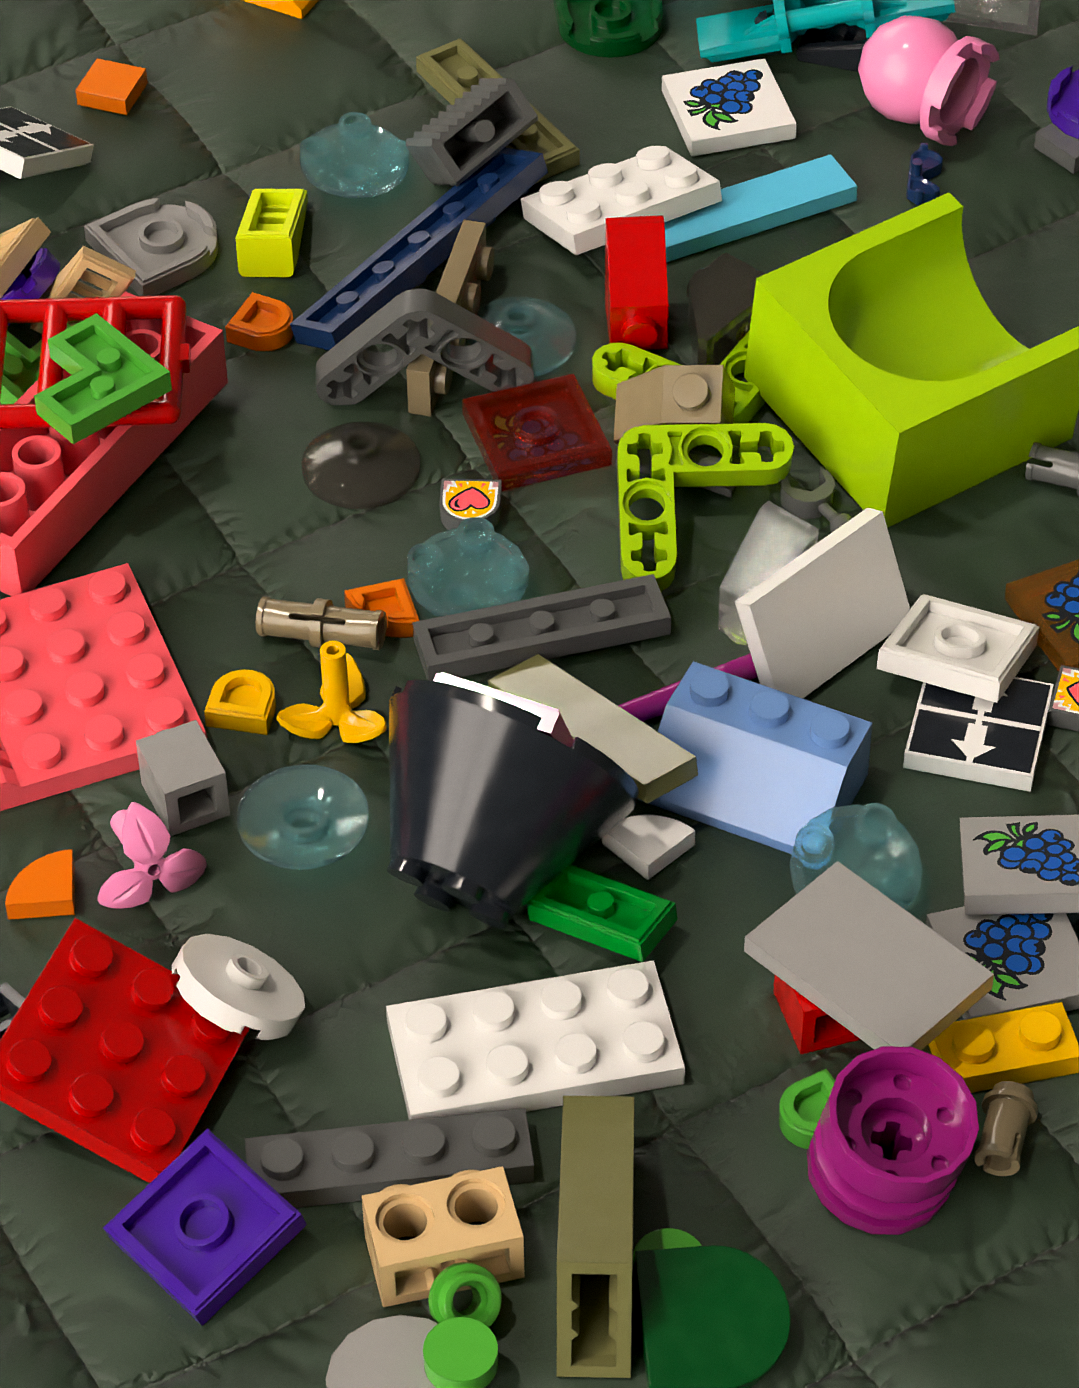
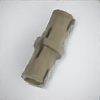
[256,596,387,650]

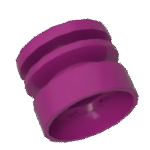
[807,1046,979,1235]

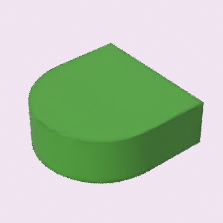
[779,1068,835,1149]

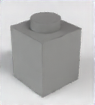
[136,720,230,836]

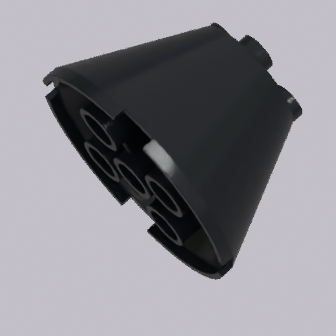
[387,680,639,929]

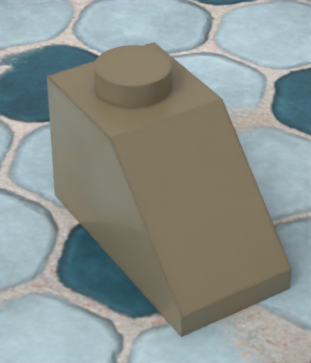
[614,365,735,444]

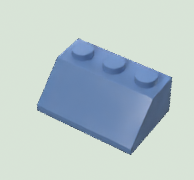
[638,661,872,864]

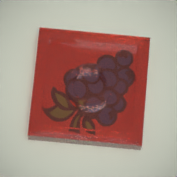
[462,373,612,491]

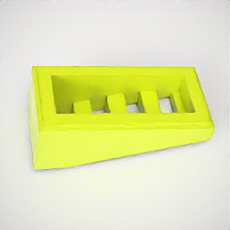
[235,189,308,277]

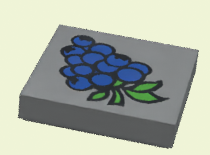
[960,815,1079,915]
[926,906,1079,1020]

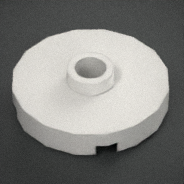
[172,934,305,1040]

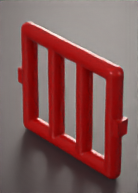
[0,295,191,429]

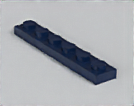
[290,147,548,351]

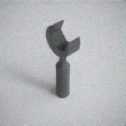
[780,467,852,532]

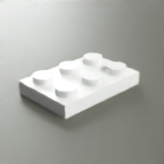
[520,146,722,255]

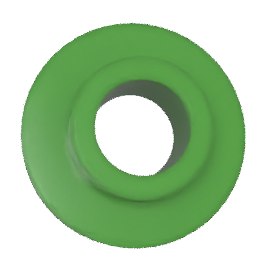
[429,1262,502,1328]

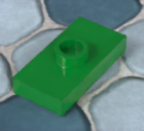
[527,865,678,962]

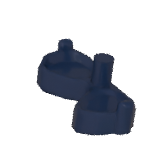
[906,143,943,205]

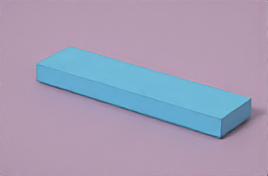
[664,154,858,262]

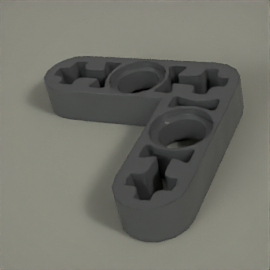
[316,289,534,405]

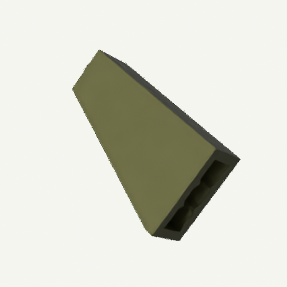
[557,1095,634,1378]

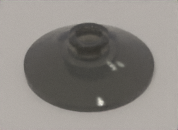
[301,421,421,509]

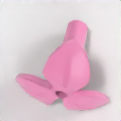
[97,802,207,909]

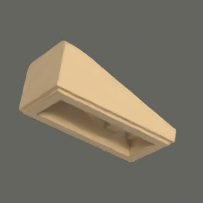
[30,246,136,334]

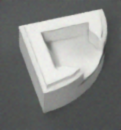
[602,815,695,880]

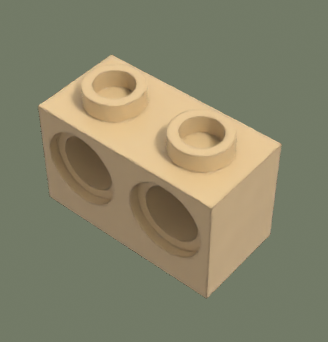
[362,1166,524,1308]

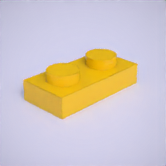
[928,1002,1079,1093]

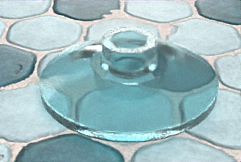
[465,297,576,377]
[237,765,369,870]

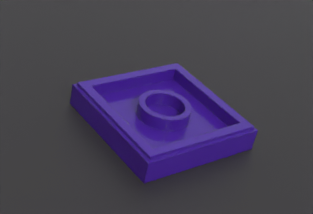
[103,1128,307,1326]

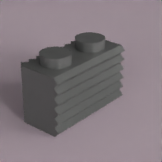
[405,78,538,187]

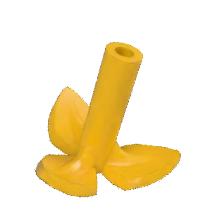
[276,641,387,743]

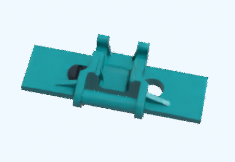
[696,0,956,62]

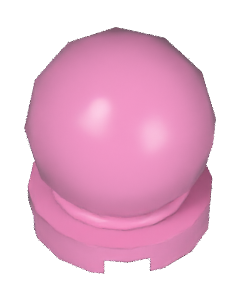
[858,16,999,146]

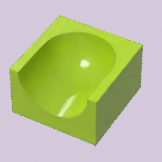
[744,192,1079,528]

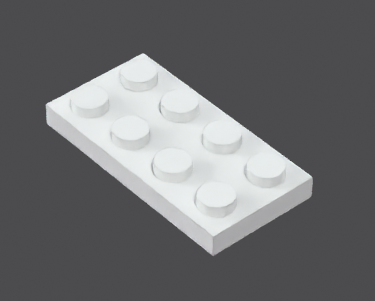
[386,960,685,1120]

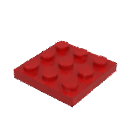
[0,918,250,1183]

